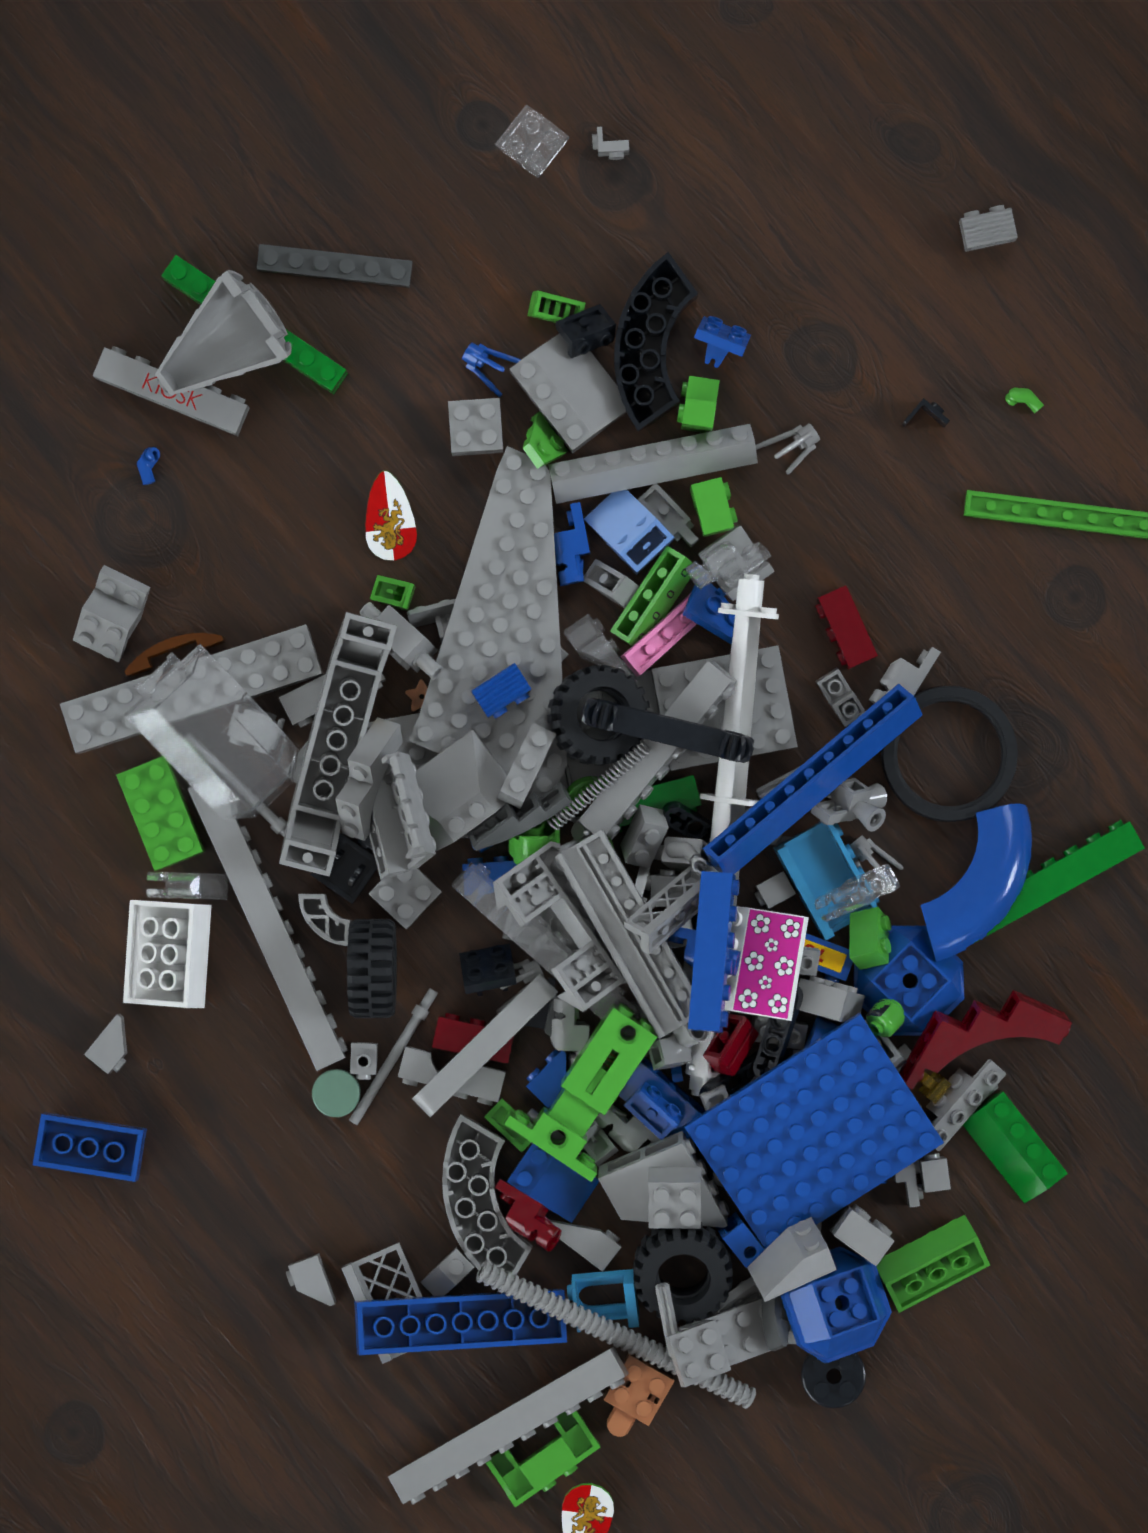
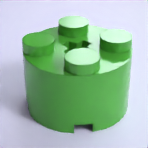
[508,816,560,865]

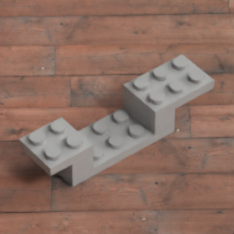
[665,1297,842,1387]

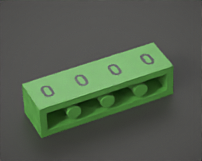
[610,546,698,647]

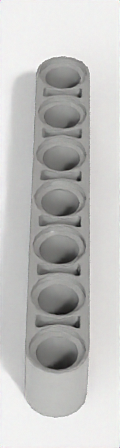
[412,974,558,1117]

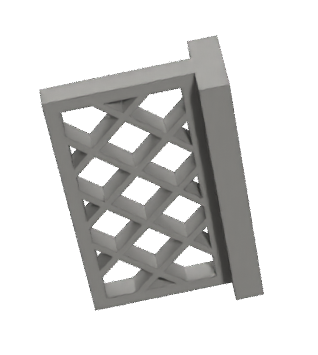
[341,1242,423,1364]

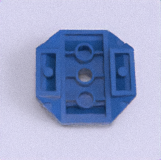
[853,926,964,1036]
[780,1247,892,1363]

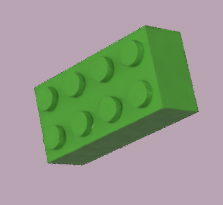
[116,756,206,871]

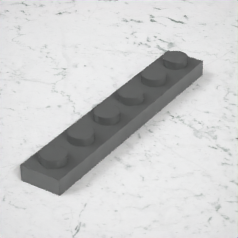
[257,244,413,288]

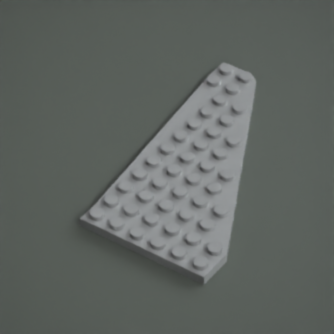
[408,446,567,797]

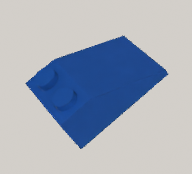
[507,1143,599,1223]

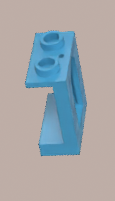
[567,1269,639,1332]

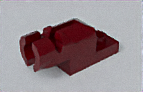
[495,1179,562,1251]

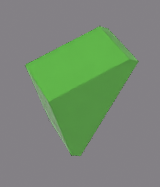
[370,575,415,611]

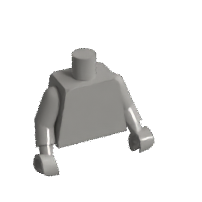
[654,837,712,875]

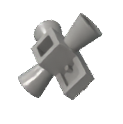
[811,778,887,832]

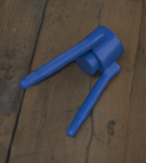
[462,342,521,397]

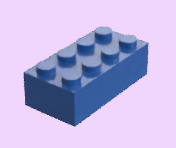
[33,1112,147,1182]

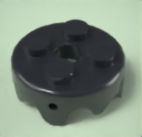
[800,1352,866,1408]

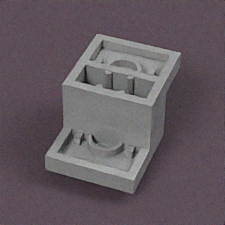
[73,565,151,662]

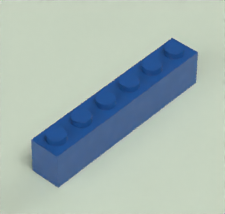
[688,871,740,1033]

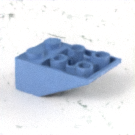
[584,490,674,575]

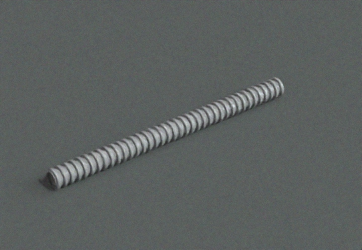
[476,1260,756,1409]

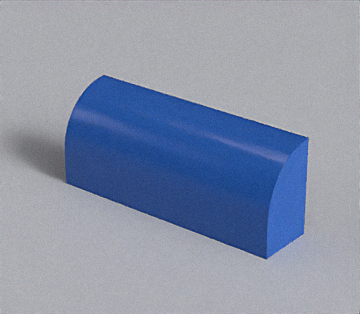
[618,1057,705,1141]

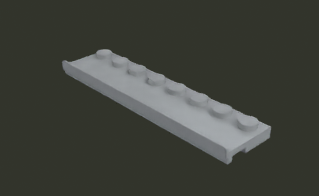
[555,829,692,1039]

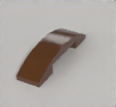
[125,633,226,677]

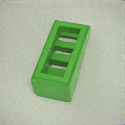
[527,290,586,323]

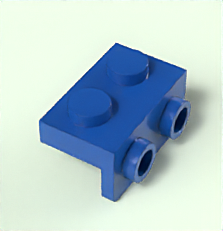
[623,1082,684,1140]

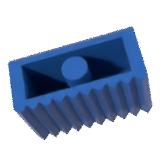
[471,663,532,719]

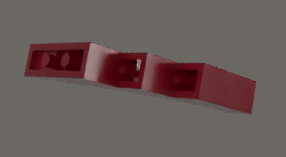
[899,990,1072,1090]

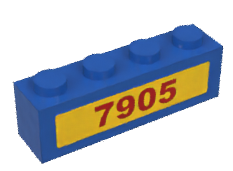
[804,933,853,983]

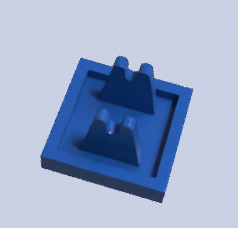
[694,316,751,368]

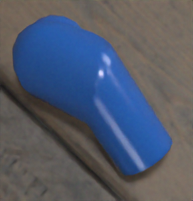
[137,447,160,485]

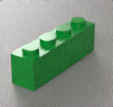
[619,775,702,833]

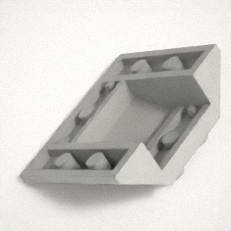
[416,729,507,851]

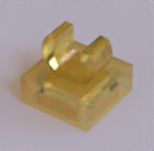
[919,1072,952,1104]

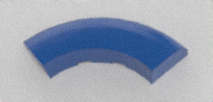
[921,804,1032,962]

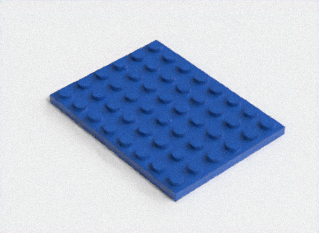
[684,1012,944,1249]

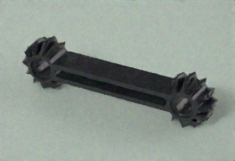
[582,698,754,763]

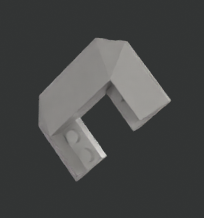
[493,841,626,1012]

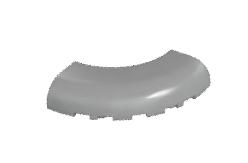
[442,1114,533,1276]

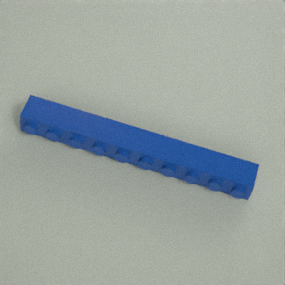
[703,684,923,874]

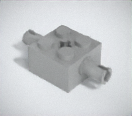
[360,602,443,680]

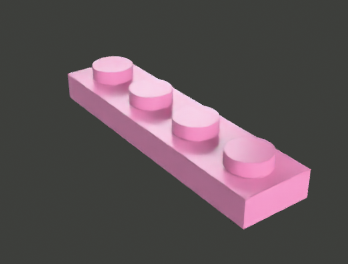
[621,593,697,677]

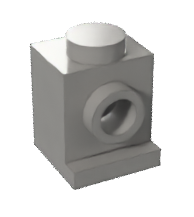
[350,1042,378,1080]

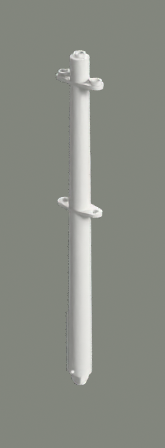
[685,574,779,1096]

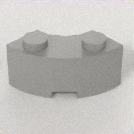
[298,894,352,946]

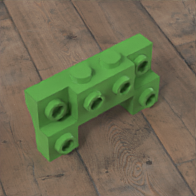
[486,1411,601,1508]

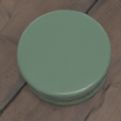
[312,1069,361,1117]

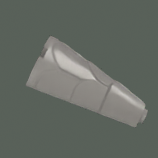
[155,270,292,395]

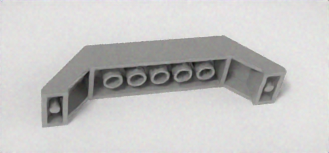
[279,612,397,877]

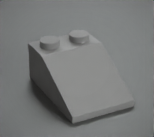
[747,1217,837,1302]

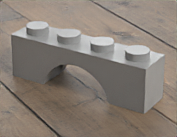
[398,1046,506,1106]

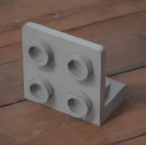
[698,525,775,601]

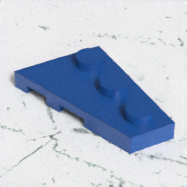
[682,570,735,645]

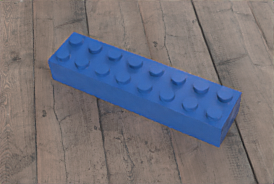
[354,1289,567,1355]

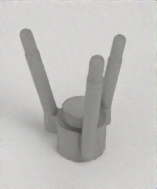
[756,423,820,474]
[556,812,593,848]
[850,835,903,889]
[496,959,545,1014]

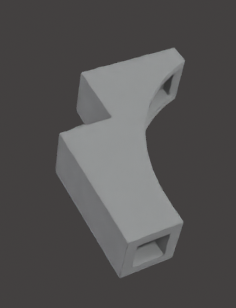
[335,717,403,841]

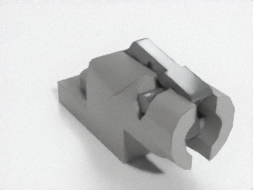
[544,995,589,1068]

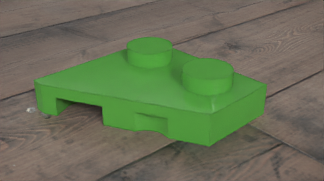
[523,411,568,469]

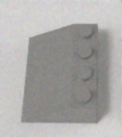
[510,333,627,454]

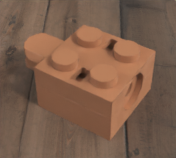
[603,1353,675,1437]

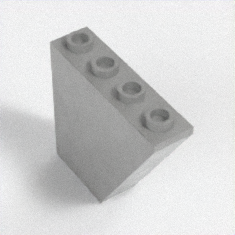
[598,1131,730,1228]

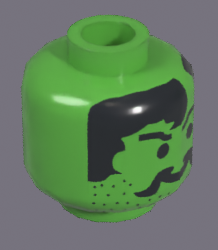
[866,999,905,1037]

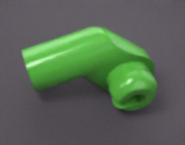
[1005,387,1044,414]

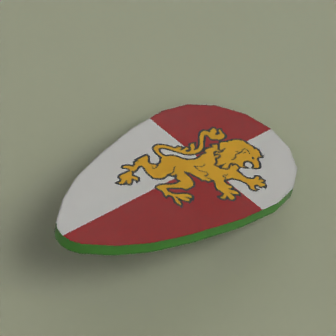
[365,470,417,561]
[562,1483,614,1533]

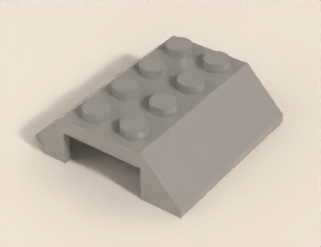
[369,752,436,880]

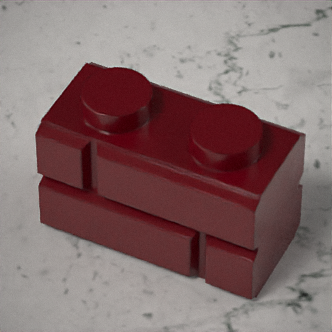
[703,1013,759,1076]

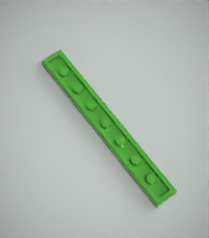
[963,490,1148,539]

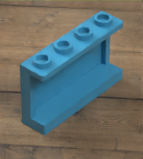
[773,822,880,940]

